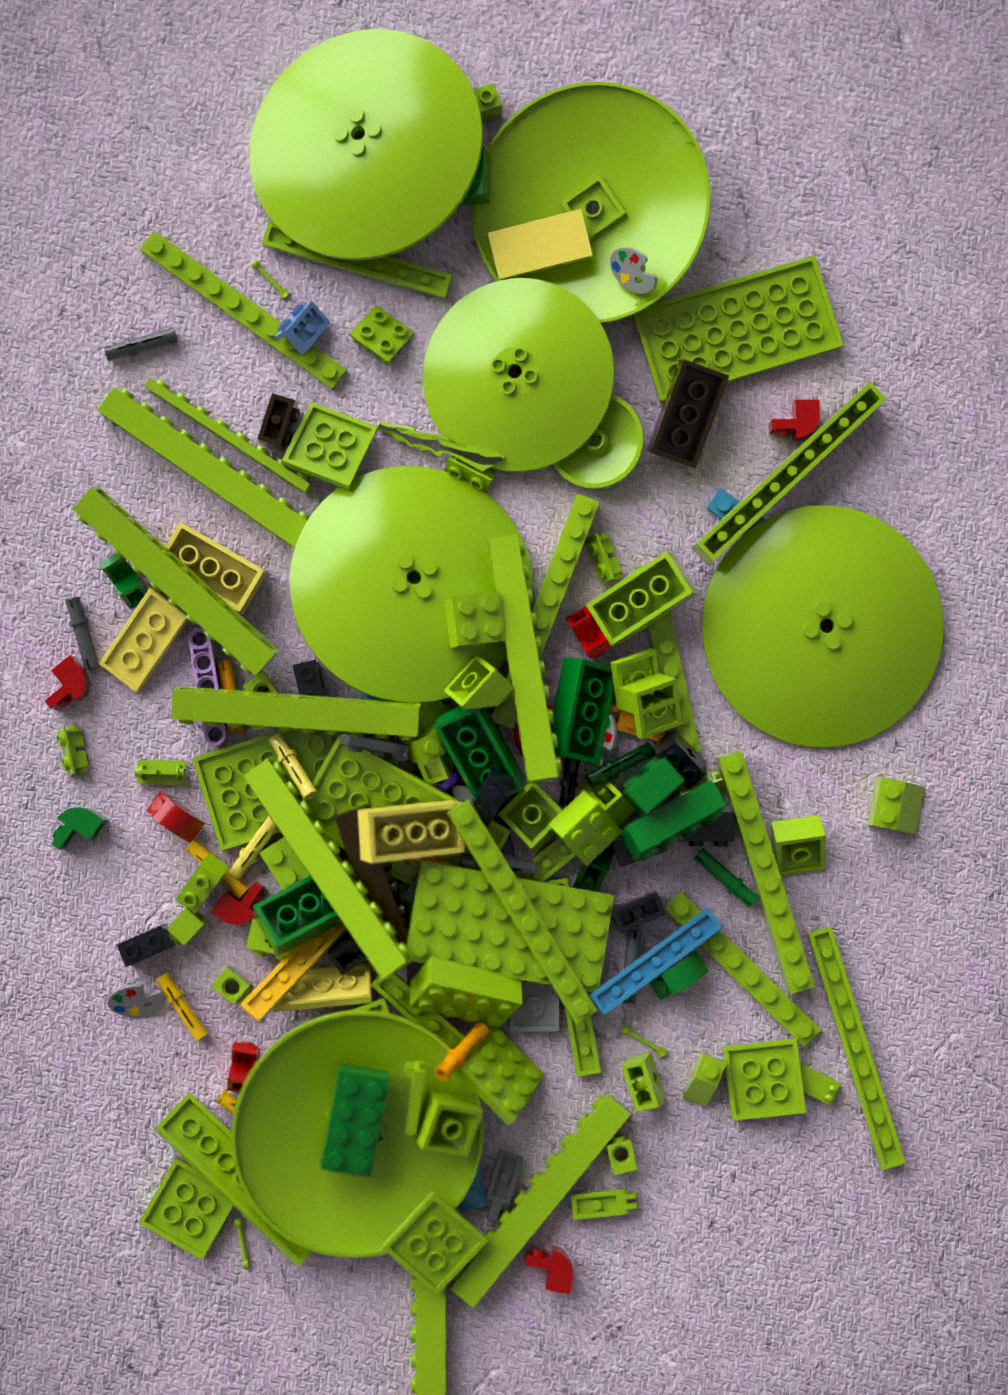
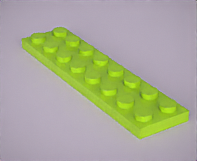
[154,1092,312,1267]

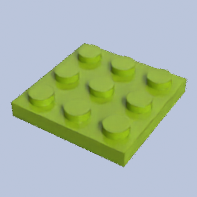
[282,402,378,490]
[456,1026,544,1125]
[723,1038,806,1121]
[138,1156,233,1260]
[382,1190,488,1295]

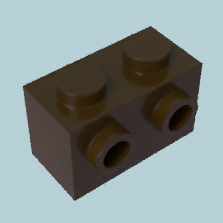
[257,393,300,451]

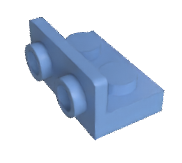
[274,301,331,355]

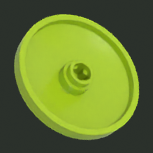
[554,395,644,489]

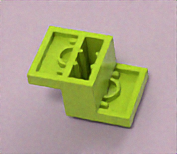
[610,648,682,739]

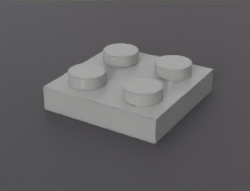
[510,981,559,1032]

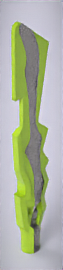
[378,421,505,471]

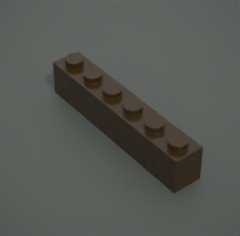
[334,804,410,945]

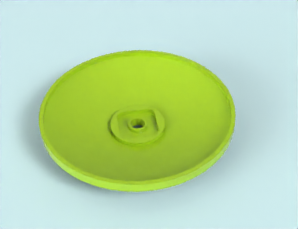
[423,278,615,472]

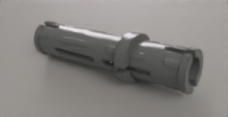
[104,327,178,361]
[65,597,100,671]
[460,852,535,877]
[622,929,643,1004]

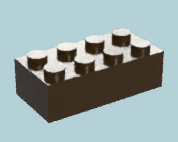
[647,359,729,469]

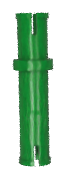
[694,847,759,908]

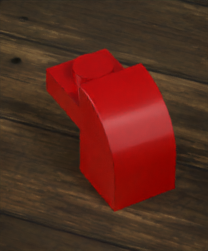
[768,399,820,443]
[565,606,611,660]
[45,655,90,710]
[146,791,205,843]
[211,882,265,925]
[227,1041,260,1093]
[524,1245,573,1294]

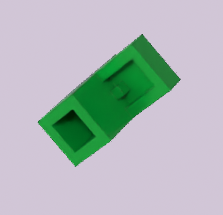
[99,553,148,610]
[51,807,108,850]
[649,951,709,1000]

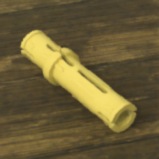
[269,733,318,801]
[229,815,278,879]

